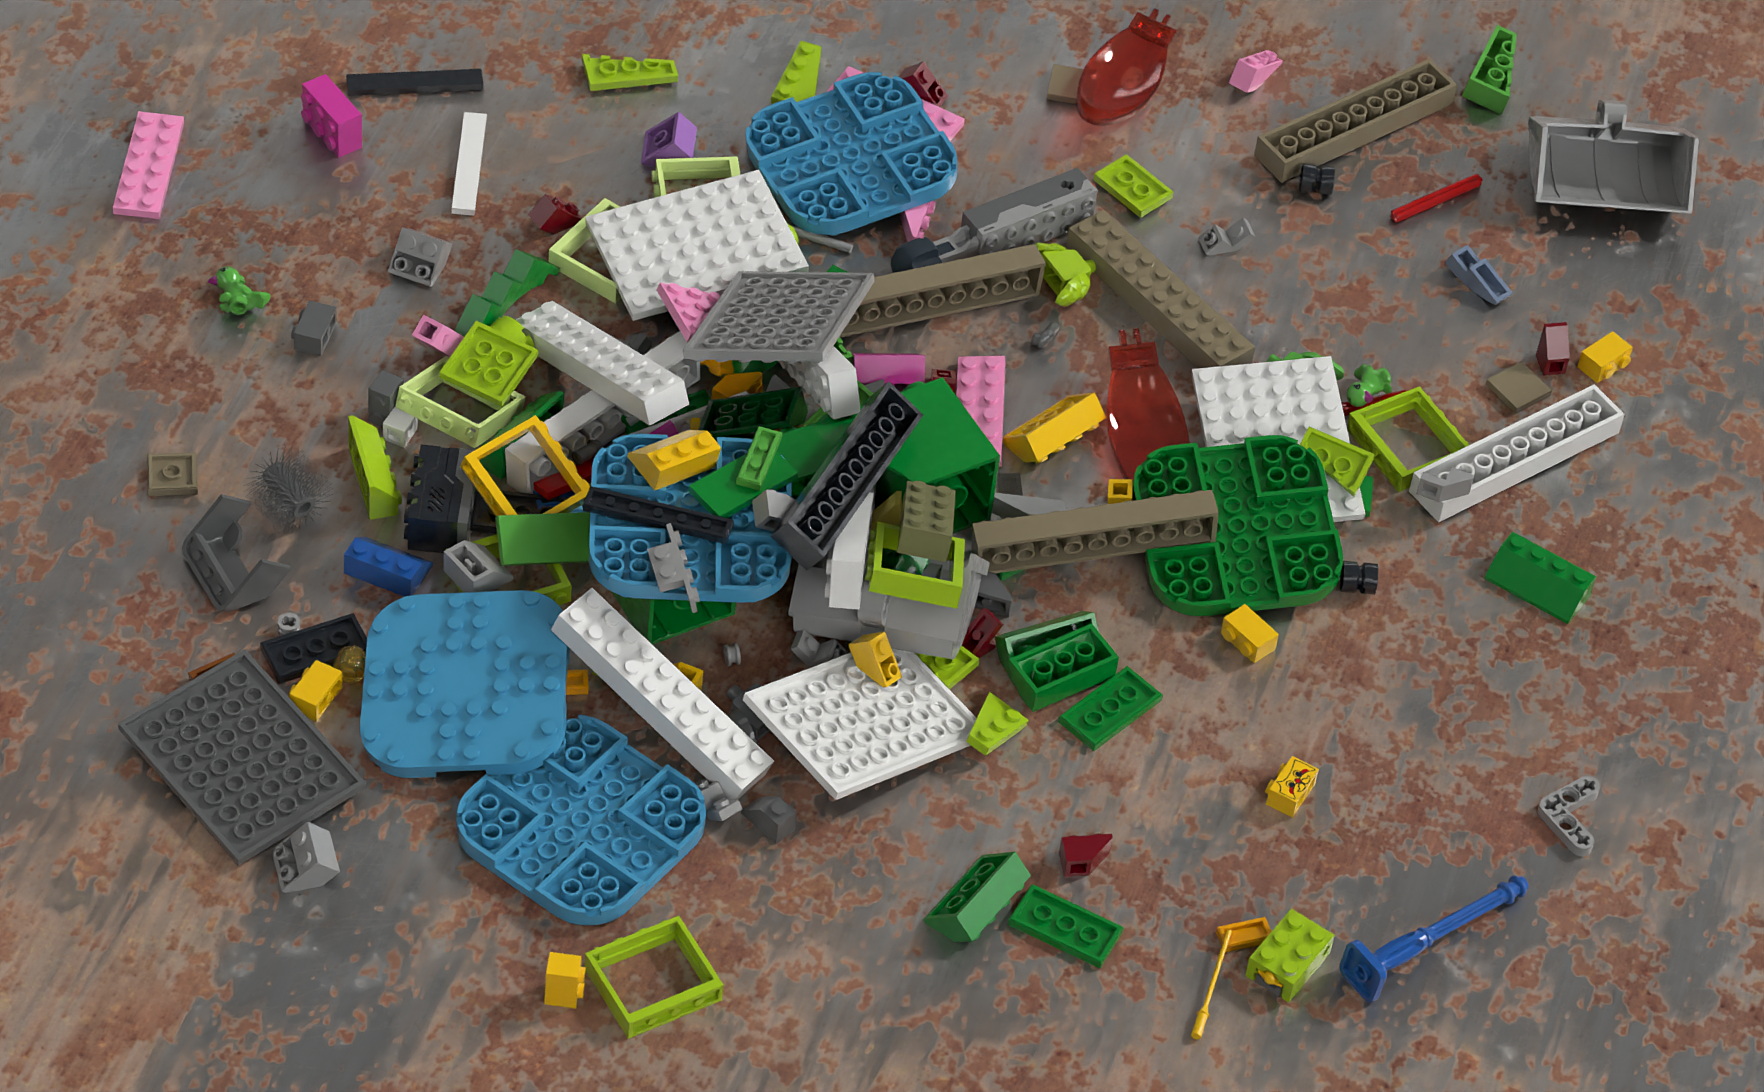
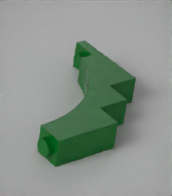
[454,249,560,337]

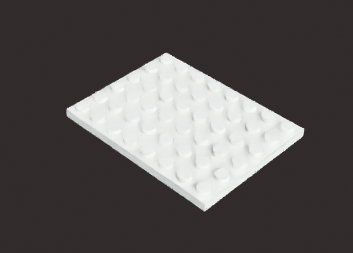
[585,170,809,321]
[1191,356,1365,522]
[743,649,977,800]

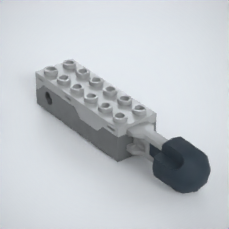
[891,168,1098,273]

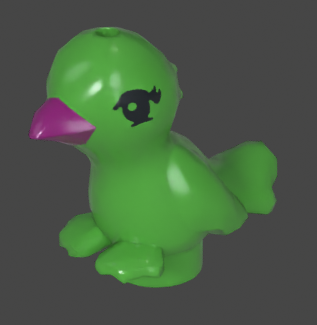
[208,266,271,315]
[1347,364,1392,407]

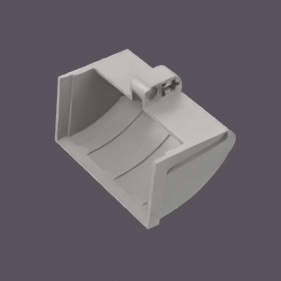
[1528,100,1699,213]
[788,549,990,659]

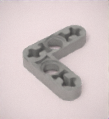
[1537,776,1600,856]

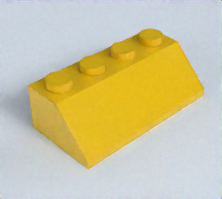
[1003,392,1106,464]

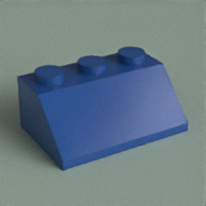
[344,537,433,597]

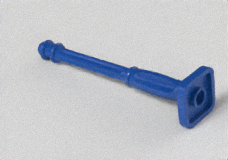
[1339,875,1529,1003]

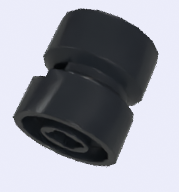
[1299,163,1335,195]
[1340,561,1378,595]

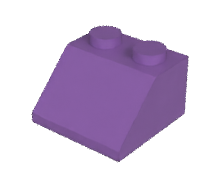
[641,112,697,167]

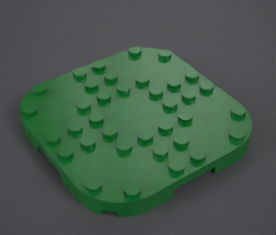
[1133,435,1343,616]

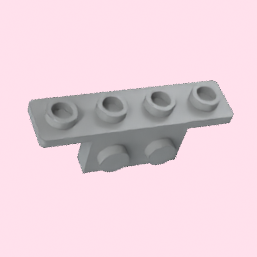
[647,523,700,613]

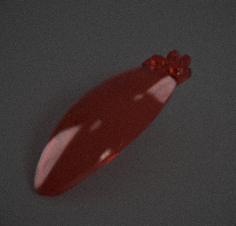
[1076,8,1177,126]
[1106,328,1190,481]

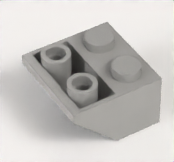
[388,227,453,287]
[443,540,513,593]
[271,822,340,893]

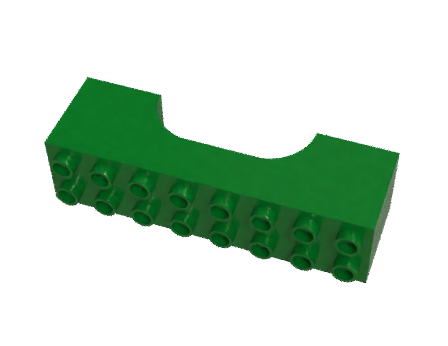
[611,377,1000,645]

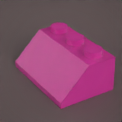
[851,353,925,388]

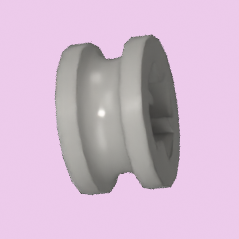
[278,613,300,636]
[723,643,741,666]

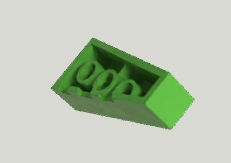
[1462,25,1517,115]

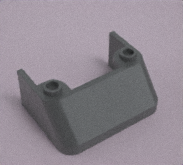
[182,494,291,612]

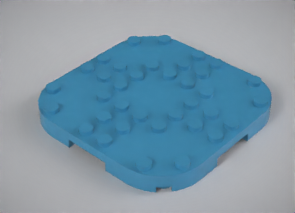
[745,72,958,236]
[589,434,792,603]
[360,590,570,778]
[456,715,706,925]

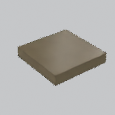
[1046,64,1097,107]
[1485,361,1552,414]
[147,452,198,496]

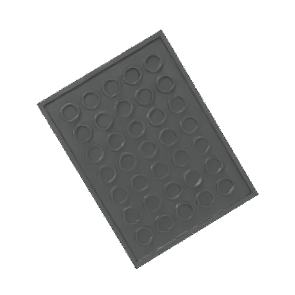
[118,649,366,866]

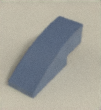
[1445,245,1513,305]

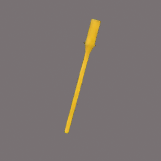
[1191,929,1232,1040]

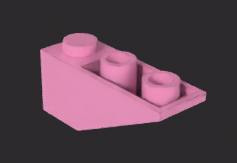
[1229,50,1283,93]
[899,201,936,242]
[412,315,464,357]

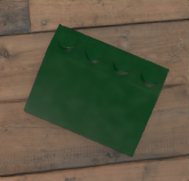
[698,387,808,438]

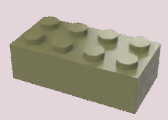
[897,481,955,562]

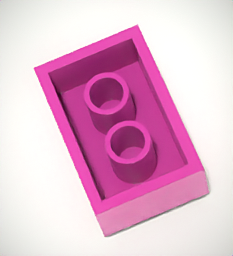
[301,74,362,158]

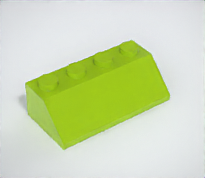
[348,415,402,520]

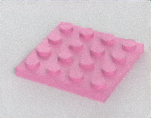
[657,282,721,342]

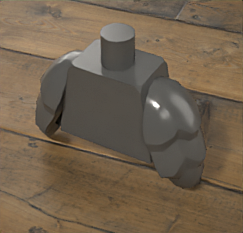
[727,684,771,744]

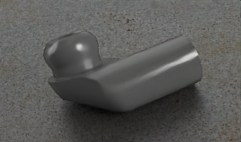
[1031,322,1060,348]

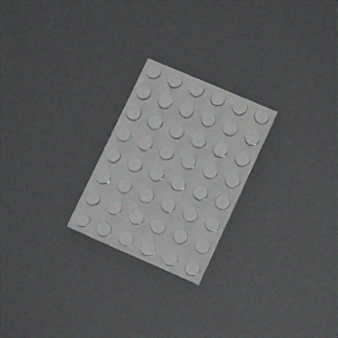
[683,271,875,364]

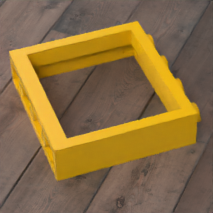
[460,415,590,517]

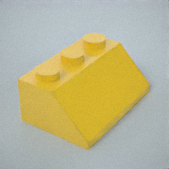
[627,430,721,491]

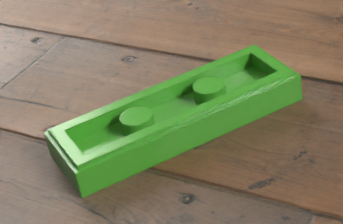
[736,426,782,491]

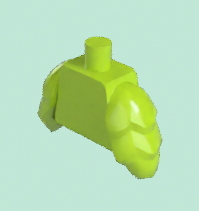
[1035,243,1096,307]

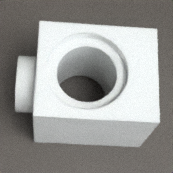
[383,407,418,448]

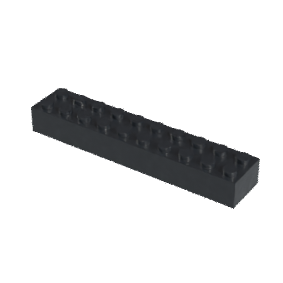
[771,381,923,571]

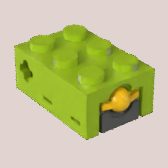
[1245,908,1335,1003]

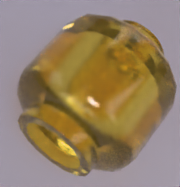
[333,646,366,684]

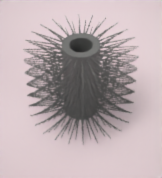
[244,446,333,534]

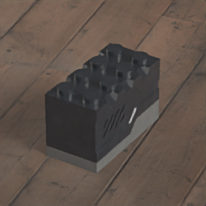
[404,444,477,553]

